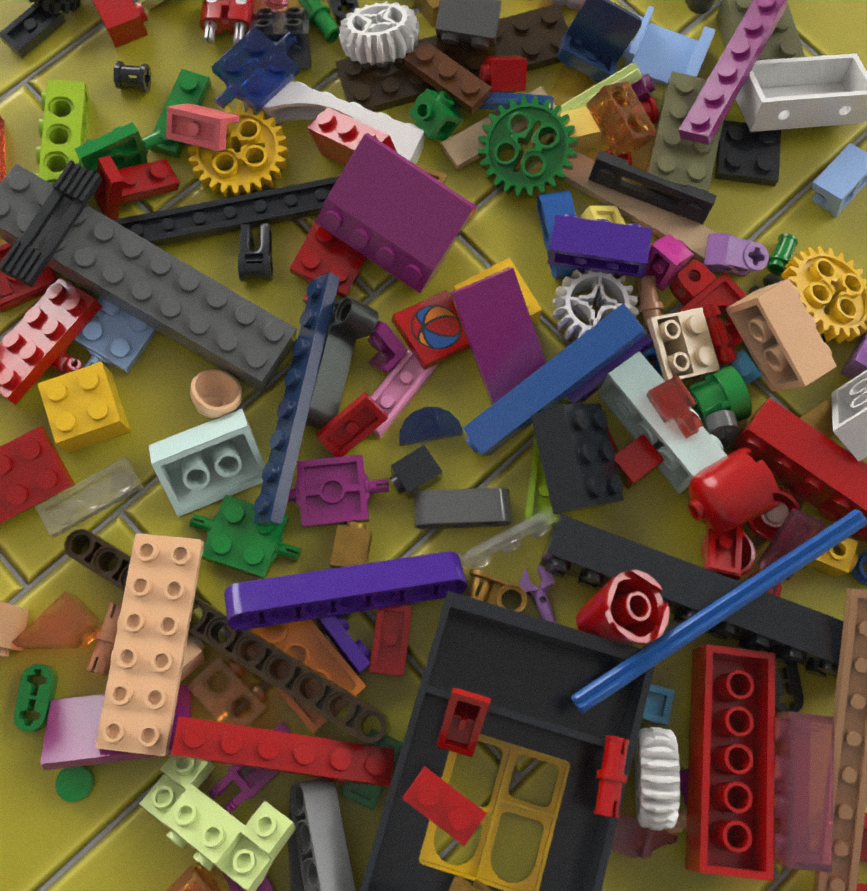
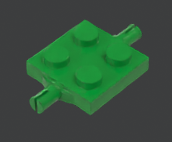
[75,122,165,174]
[189,495,302,579]

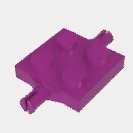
[287,454,390,529]

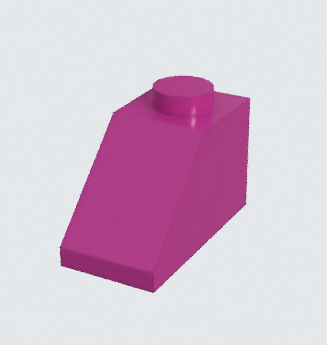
[643,234,694,292]

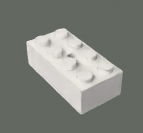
[735,53,867,132]

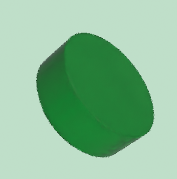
[55,766,95,802]

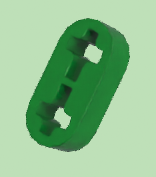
[14,664,58,732]

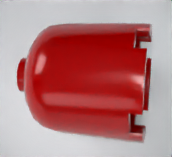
[688,448,779,532]

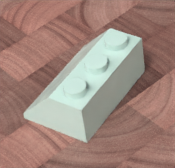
[149,409,266,517]

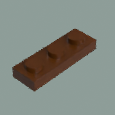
[404,40,492,115]

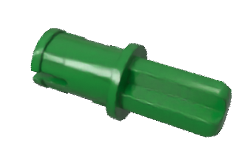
[298,0,340,43]

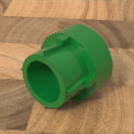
[685,366,752,426]

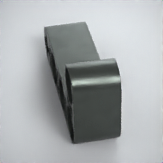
[306,297,379,430]

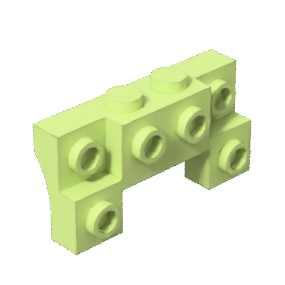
[139,756,297,891]

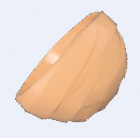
[190,369,242,419]

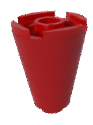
[576,570,670,645]

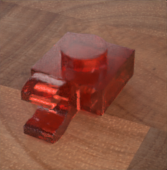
[646,375,703,439]

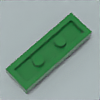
[150,69,211,159]

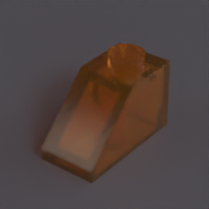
[12,591,103,649]

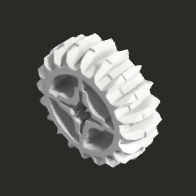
[339,1,420,65]
[552,269,638,340]
[634,727,680,830]

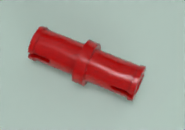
[594,735,630,819]

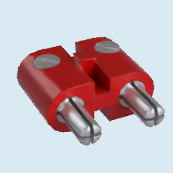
[200,0,254,45]

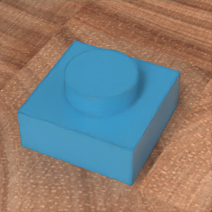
[719,349,762,386]
[642,684,675,725]

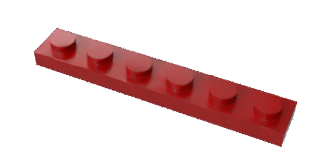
[170,716,395,788]

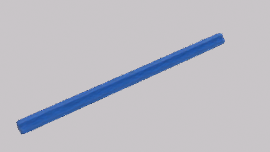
[571,510,867,713]

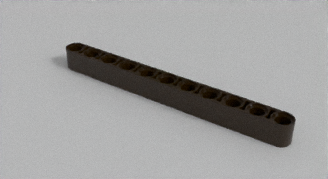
[64,529,390,743]

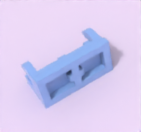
[811,143,867,218]

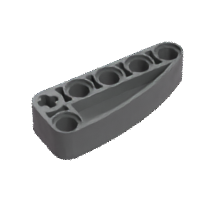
[288,779,355,891]

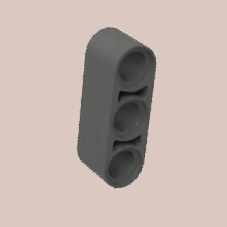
[413,488,512,529]

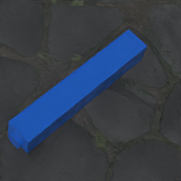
[463,303,648,455]

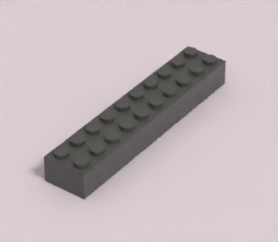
[0,164,297,393]

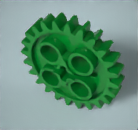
[477,95,578,199]

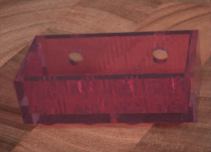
[774,712,834,873]

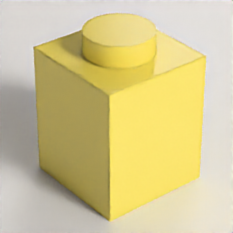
[553,105,603,152]

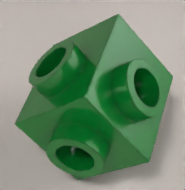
[408,89,464,141]

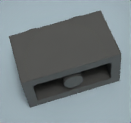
[435,0,502,49]

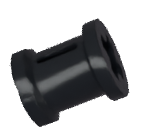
[113,61,151,92]

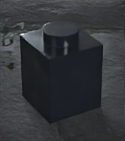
[389,445,443,500]

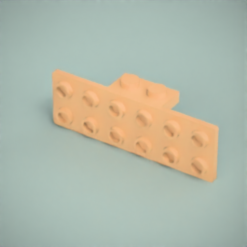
[95,533,204,756]

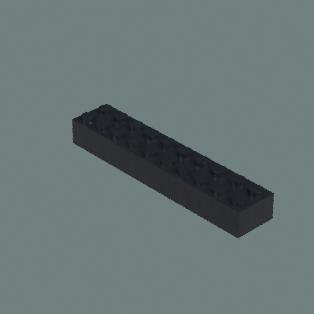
[539,514,844,678]

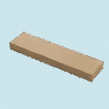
[441,86,556,171]

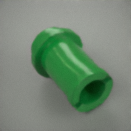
[767,233,798,275]

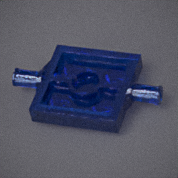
[211,27,300,112]

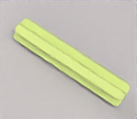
[561,63,642,112]

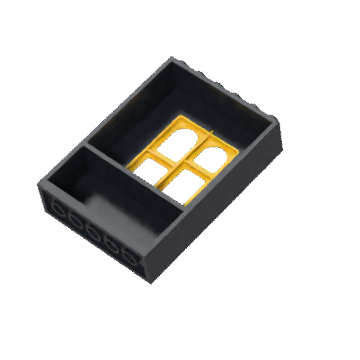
[359,591,655,891]

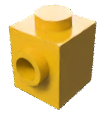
[804,526,858,578]

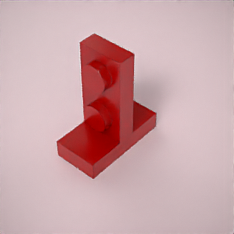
[94,155,180,220]

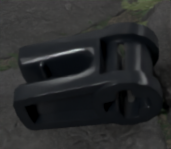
[238,223,273,282]

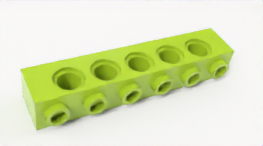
[35,79,90,185]

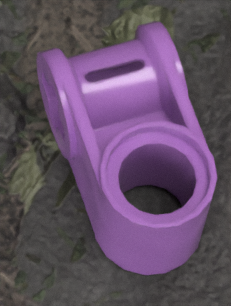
[704,233,769,276]

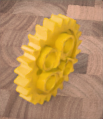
[187,105,289,198]
[781,246,867,343]

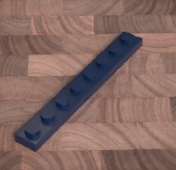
[253,272,340,527]

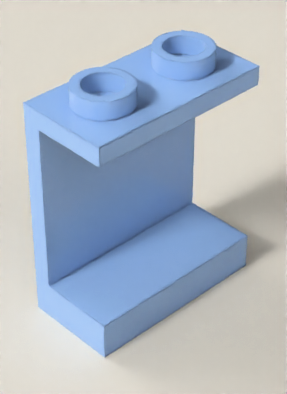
[622,6,716,86]

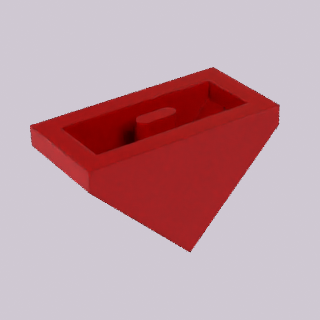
[436,687,491,757]

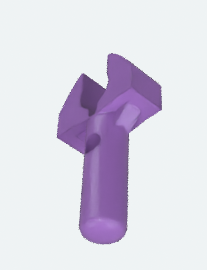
[519,565,557,623]

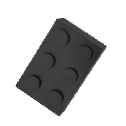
[531,403,624,515]

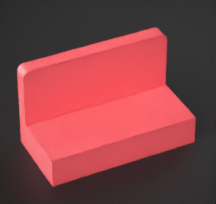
[166,103,240,151]

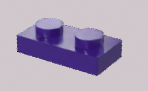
[317,615,371,676]

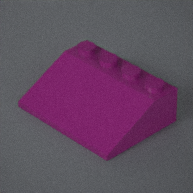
[315,133,475,293]

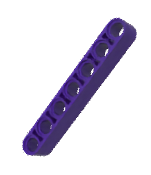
[224,552,468,630]

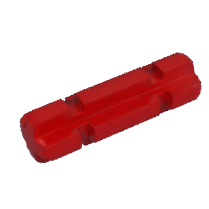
[702,303,737,366]

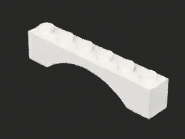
[241,68,424,163]

